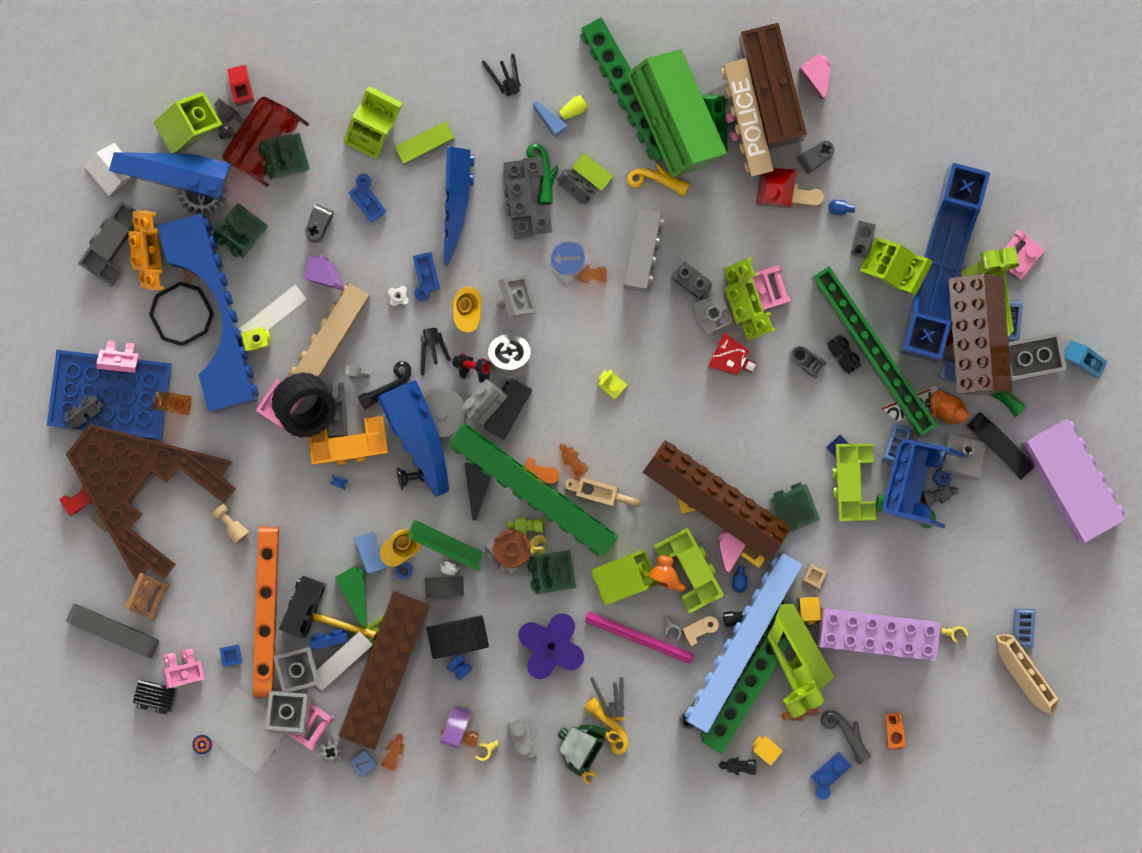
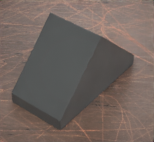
[425,576,464,597]

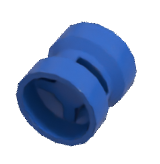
[446,654,473,681]

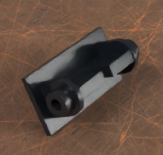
[827,334,861,374]

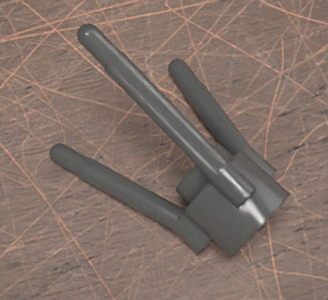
[590,677,625,718]

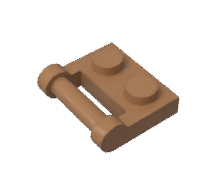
[125,573,170,620]

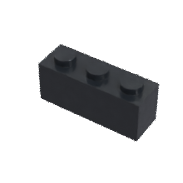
[484,379,532,440]

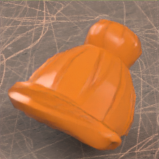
[930,390,969,425]
[648,555,686,592]

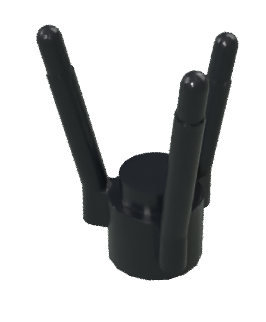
[482,54,521,97]
[421,328,451,376]

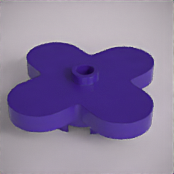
[518,613,584,679]

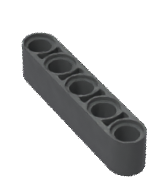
[66,603,160,658]

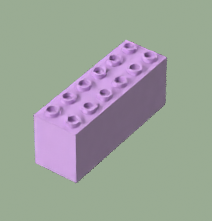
[1021,419,1125,543]
[816,608,941,661]

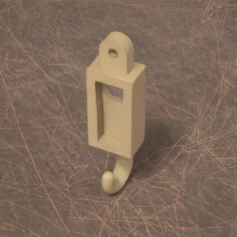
[565,477,641,506]

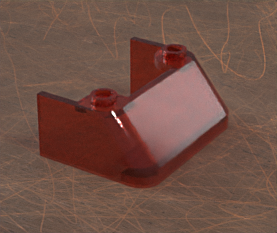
[222,97,309,188]

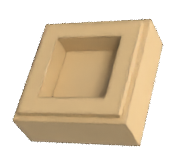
[802,564,827,589]

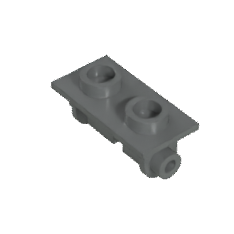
[556,169,595,205]
[64,394,104,429]

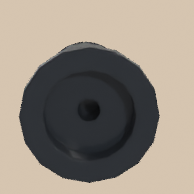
[397,467,425,490]

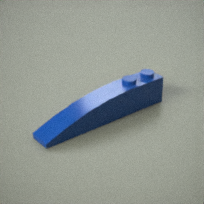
[444,146,475,266]
[109,152,231,201]
[377,380,449,497]

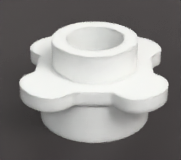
[388,286,409,307]
[440,559,460,575]

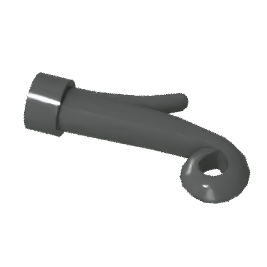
[821,711,872,765]

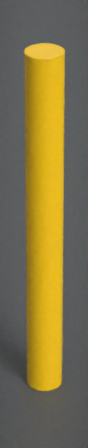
[313,613,377,639]

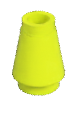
[559,95,588,121]

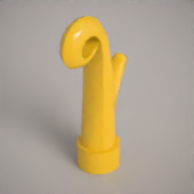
[627,164,690,197]
[584,697,629,755]

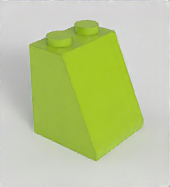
[153,92,222,153]
[591,548,658,606]

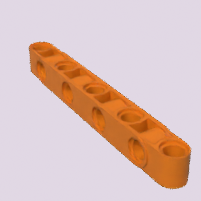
[253,526,279,698]

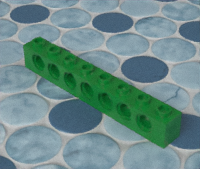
[580,17,664,163]
[700,613,790,754]

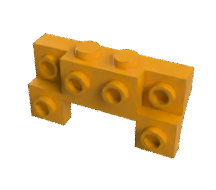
[128,210,164,290]
[309,416,389,465]

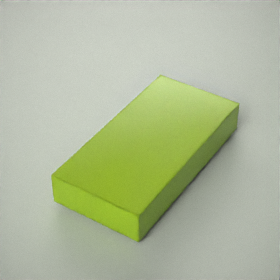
[572,153,614,192]

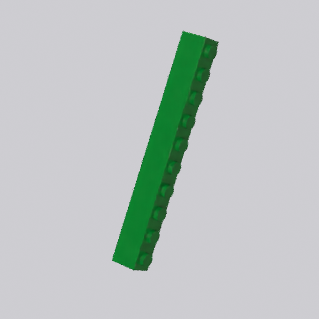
[812,266,938,437]
[449,422,618,557]

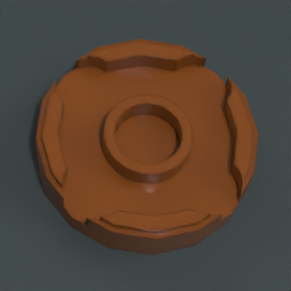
[493,529,531,568]

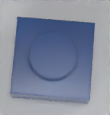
[219,644,243,667]

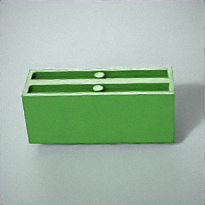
[626,49,727,178]

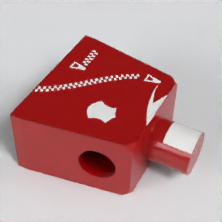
[708,333,756,376]

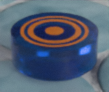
[192,735,212,754]

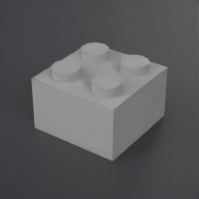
[265,691,312,736]

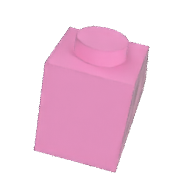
[799,53,830,100]
[718,529,746,573]

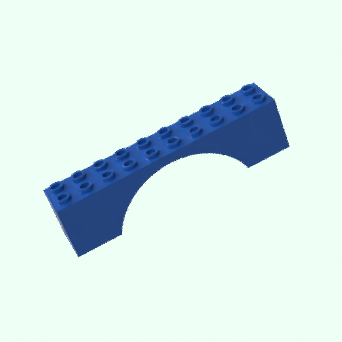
[899,163,991,362]
[157,213,259,413]

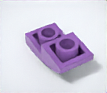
[440,706,472,749]

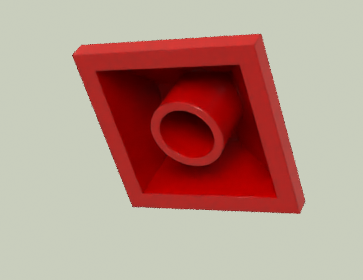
[756,168,797,208]

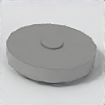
[424,389,467,437]

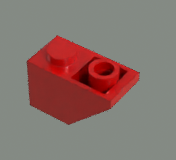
[227,65,255,106]

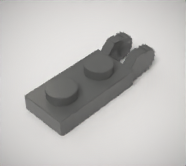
[327,383,348,437]

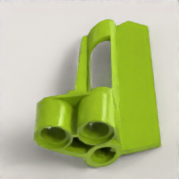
[960,247,1019,337]
[767,604,835,718]

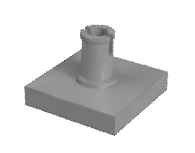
[495,275,536,317]
[941,433,986,480]

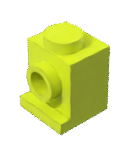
[241,327,272,352]

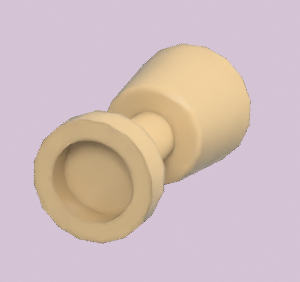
[211,504,250,544]

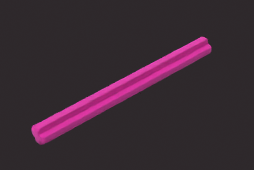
[585,612,694,664]

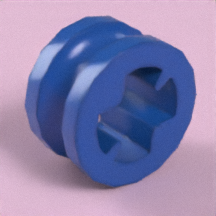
[329,475,348,490]
[395,562,412,579]

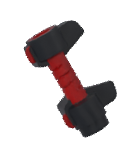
[452,354,491,383]

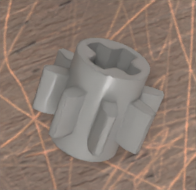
[319,740,343,764]

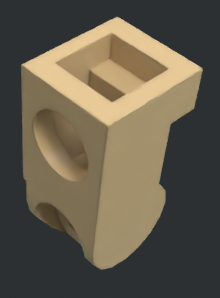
[792,183,824,207]
[682,616,719,646]

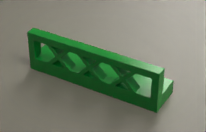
[406,519,483,571]

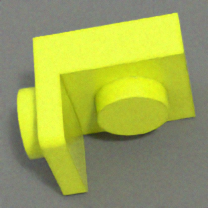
[598,370,627,400]

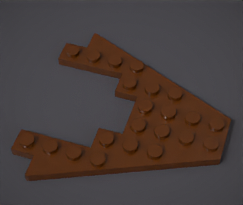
[66,424,236,580]

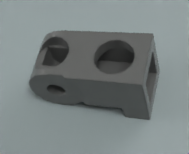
[851,220,876,259]

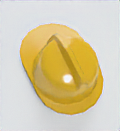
[451,286,482,333]
[380,529,422,567]

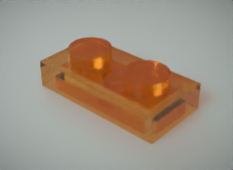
[153,391,192,415]

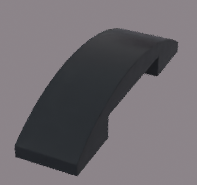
[967,412,1035,480]

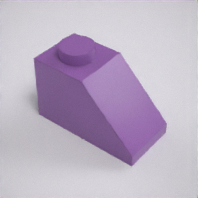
[303,255,344,291]

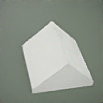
[85,143,133,197]

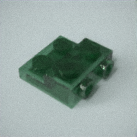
[258,133,310,179]
[213,203,268,258]
[770,482,820,532]
[527,550,576,595]

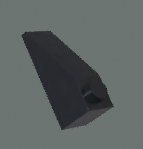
[464,463,490,521]

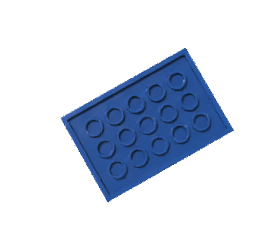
[47,350,172,440]

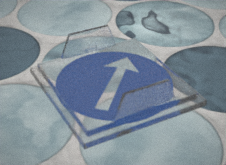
[541,233,595,285]

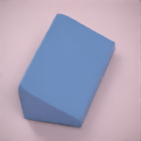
[355,531,386,574]

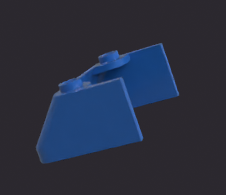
[883,439,964,529]

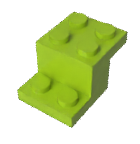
[343,86,403,160]
[859,237,933,296]

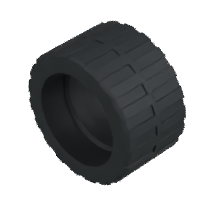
[272,372,336,438]
[426,615,489,659]

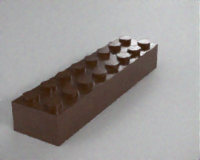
[642,440,791,561]
[338,591,430,750]

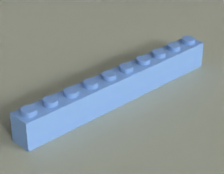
[684,553,802,733]

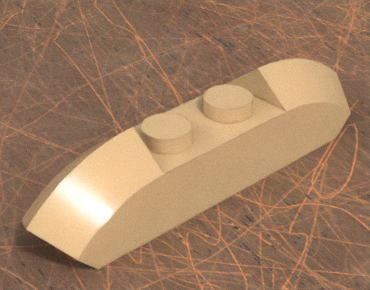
[996,634,1059,716]

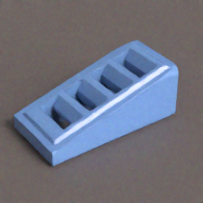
[533,101,567,137]
[1008,300,1023,341]
[881,423,913,466]
[1014,609,1035,648]

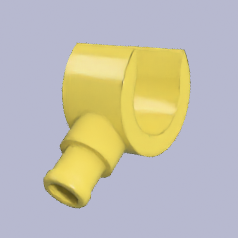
[530,535,547,556]
[941,626,968,643]
[475,740,500,761]

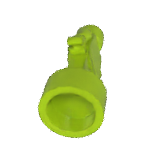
[507,516,545,535]

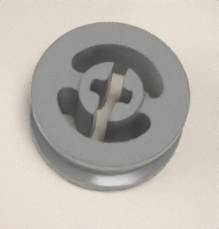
[488,334,531,379]

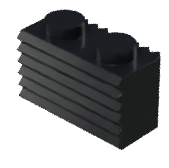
[133,680,178,714]

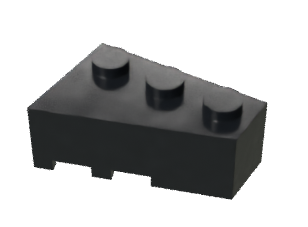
[279,575,327,638]

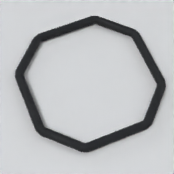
[149,282,213,346]

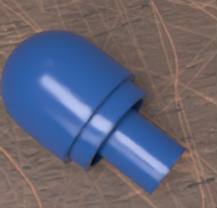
[828,199,856,216]
[732,566,748,593]

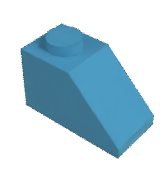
[1064,341,1107,378]

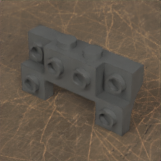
[503,156,552,239]
[78,201,156,287]

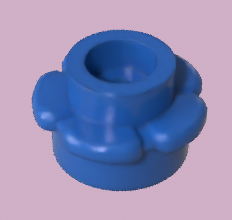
[932,468,951,487]

